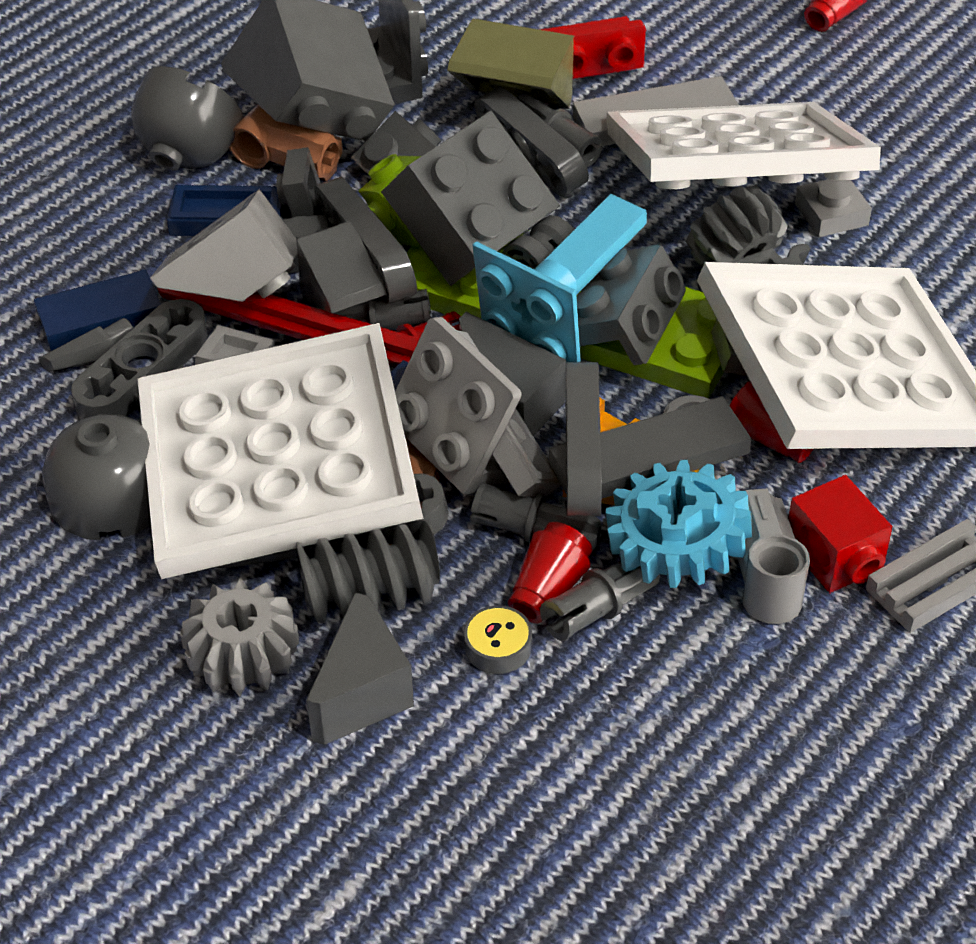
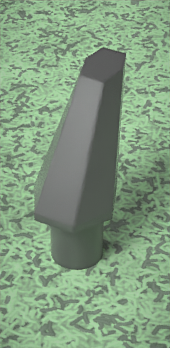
[38,318,133,372]

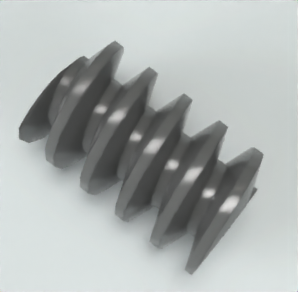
[296,520,440,624]

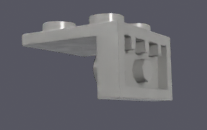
[395,317,522,495]

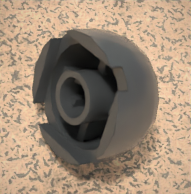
[131,66,243,171]
[42,414,151,540]

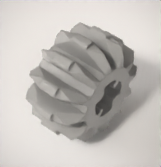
[180,578,299,697]

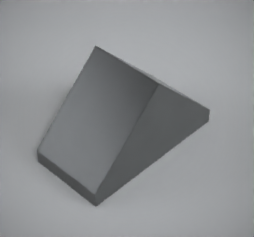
[296,221,387,313]
[306,593,414,745]

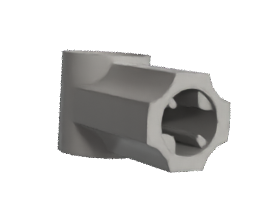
[737,488,810,624]

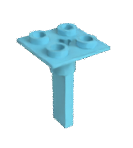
[472,194,647,362]

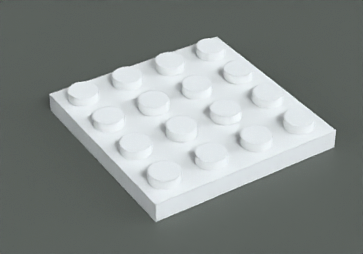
[607,102,881,189]
[697,262,976,449]
[137,323,423,579]

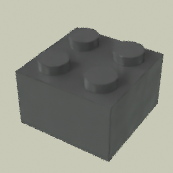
[381,111,560,287]

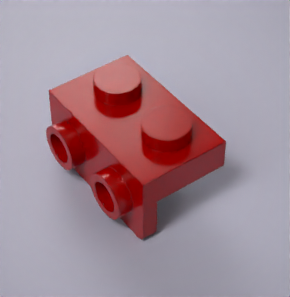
[539,16,646,79]

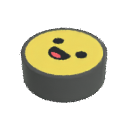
[464,605,532,674]

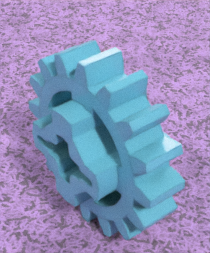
[606,460,752,588]

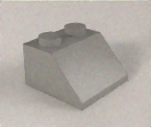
[150,189,297,301]

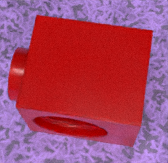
[788,474,893,593]

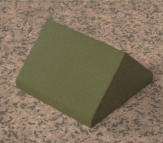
[447,18,574,108]

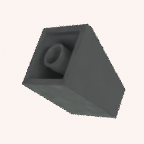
[221,0,395,141]

